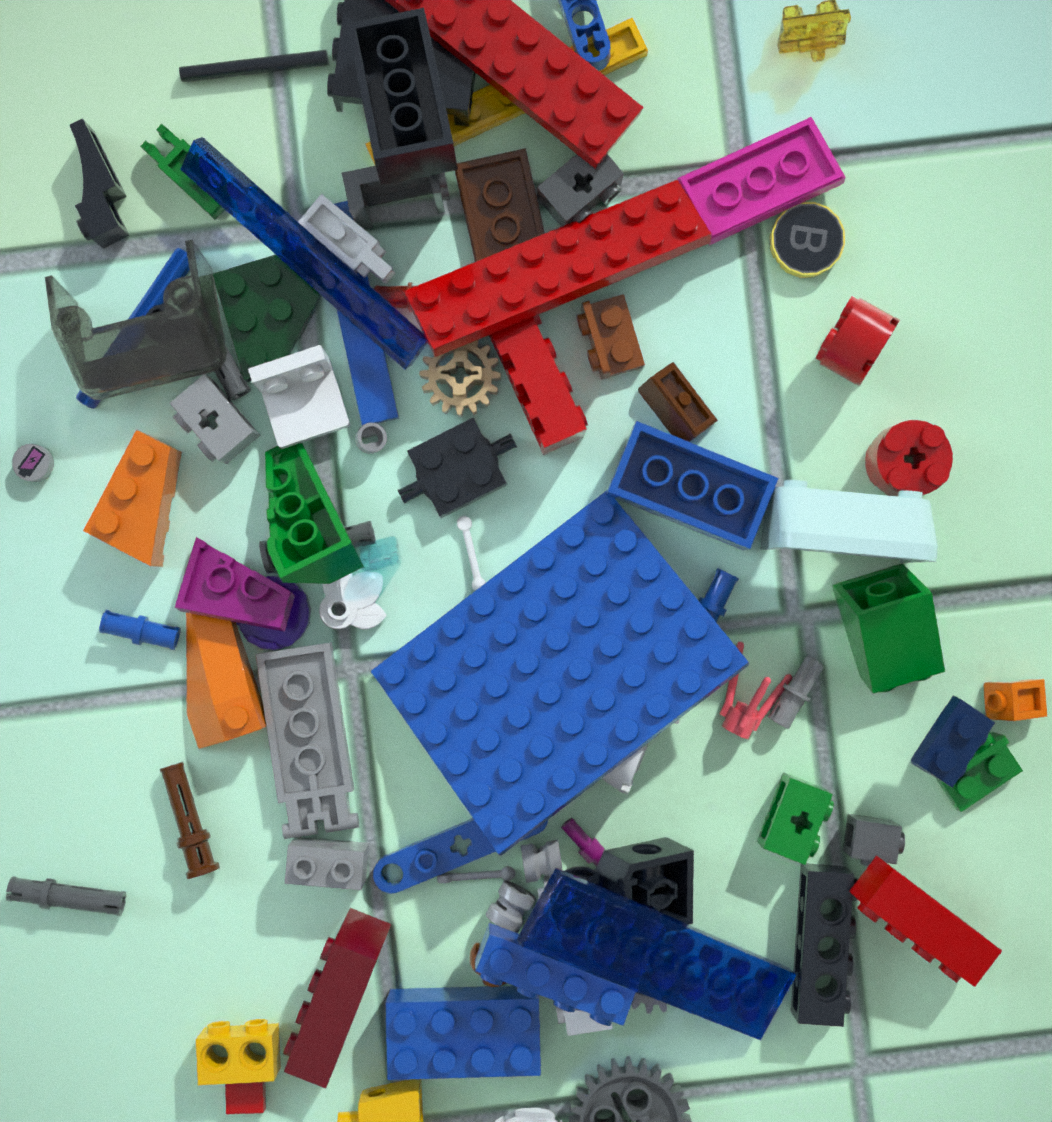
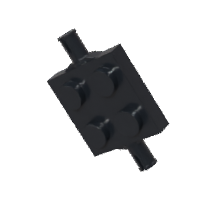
[398,418,517,518]

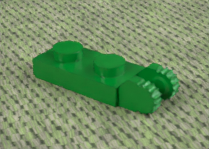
[140,123,240,220]

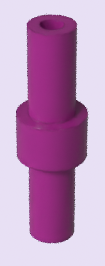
[561,817,605,867]

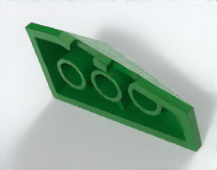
[265,443,364,584]

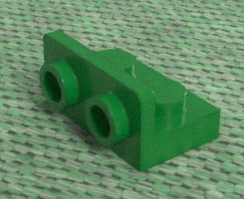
[936,732,1023,812]

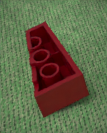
[283,908,391,1089]

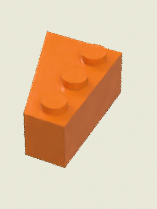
[83,430,182,567]

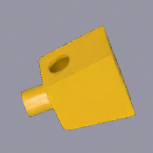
[337,1079,423,1122]

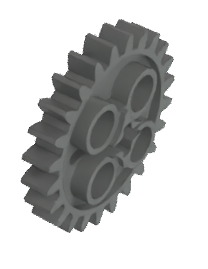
[569,1056,692,1122]

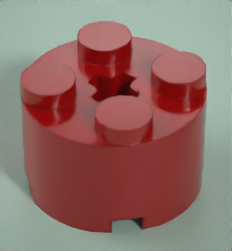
[815,296,900,387]
[865,420,953,497]

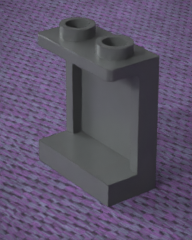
[342,166,450,230]

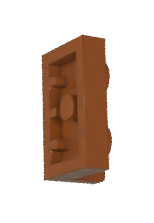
[576,294,645,380]

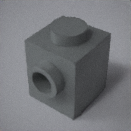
[843,814,905,866]

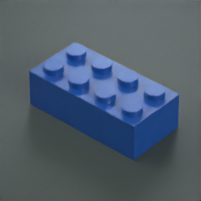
[606,421,779,550]
[386,986,541,1080]

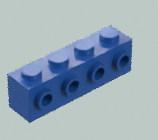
[475,923,637,1026]

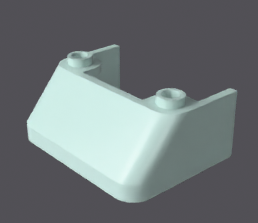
[760,480,938,563]

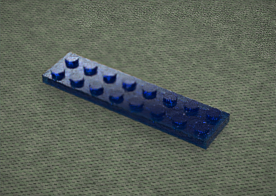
[516,868,797,1041]

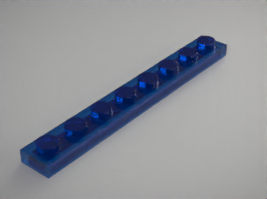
[180,137,428,370]

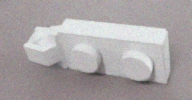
[297,194,395,284]

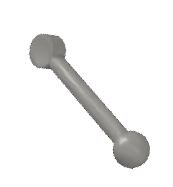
[437,866,515,883]

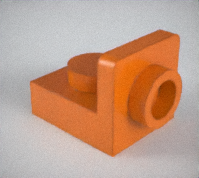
[983,679,1047,721]

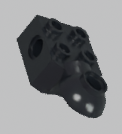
[547,837,694,940]

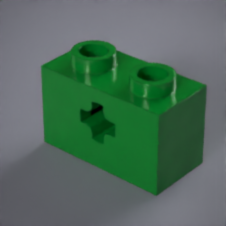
[757,772,834,865]

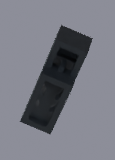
[69,118,130,249]

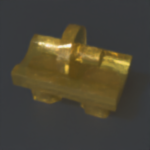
[777,0,851,62]

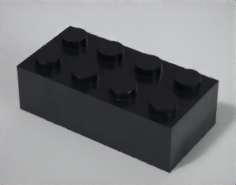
[347,8,458,185]

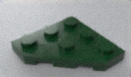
[212,242,330,382]

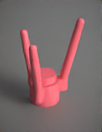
[719,642,792,739]

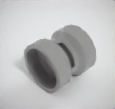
[521,840,563,883]
[486,880,536,933]

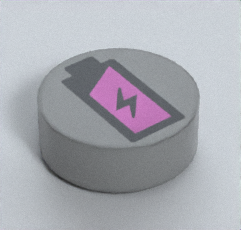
[12,444,54,482]

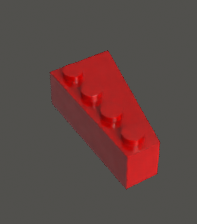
[489,314,588,455]

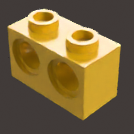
[196,1019,281,1085]

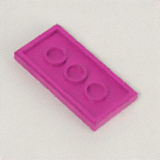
[677,117,846,246]

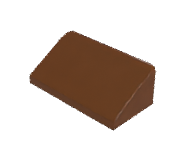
[638,362,718,442]

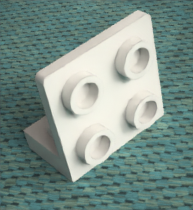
[248,345,350,449]

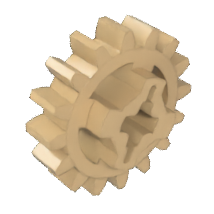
[419,339,501,417]

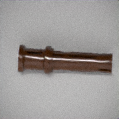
[160,762,220,879]

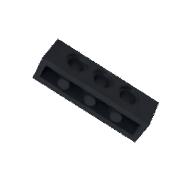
[791,863,857,1027]

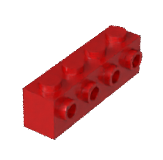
[849,855,1002,987]

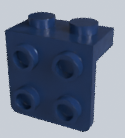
[911,696,995,788]

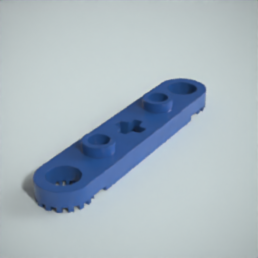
[373,818,548,894]

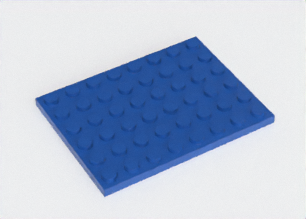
[371,490,749,856]

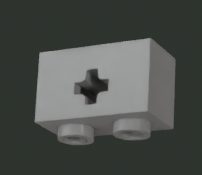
[170,374,261,464]
[285,837,369,890]

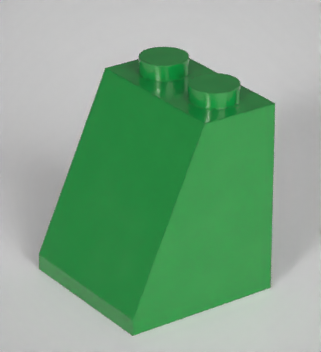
[832,563,945,694]

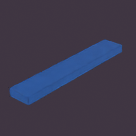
[323,201,399,426]

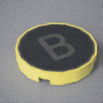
[769,202,845,278]

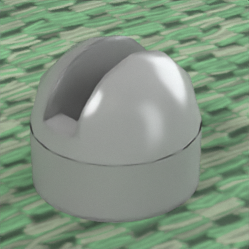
[355,423,387,454]

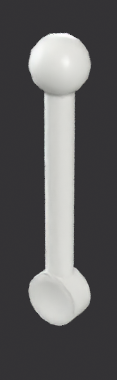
[457,516,486,591]

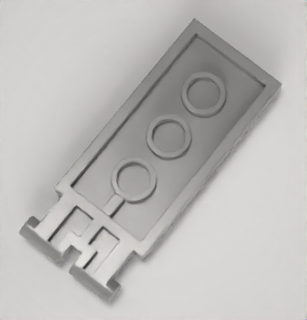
[255,642,359,839]

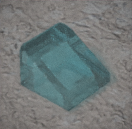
[360,536,402,572]

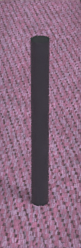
[179,50,329,82]

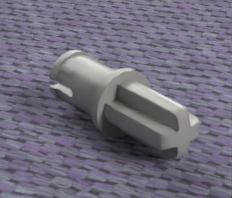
[768,656,823,729]

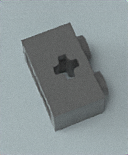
[537,154,624,227]

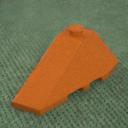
[186,613,266,749]

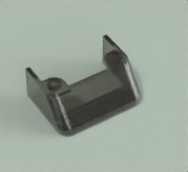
[45,240,227,400]

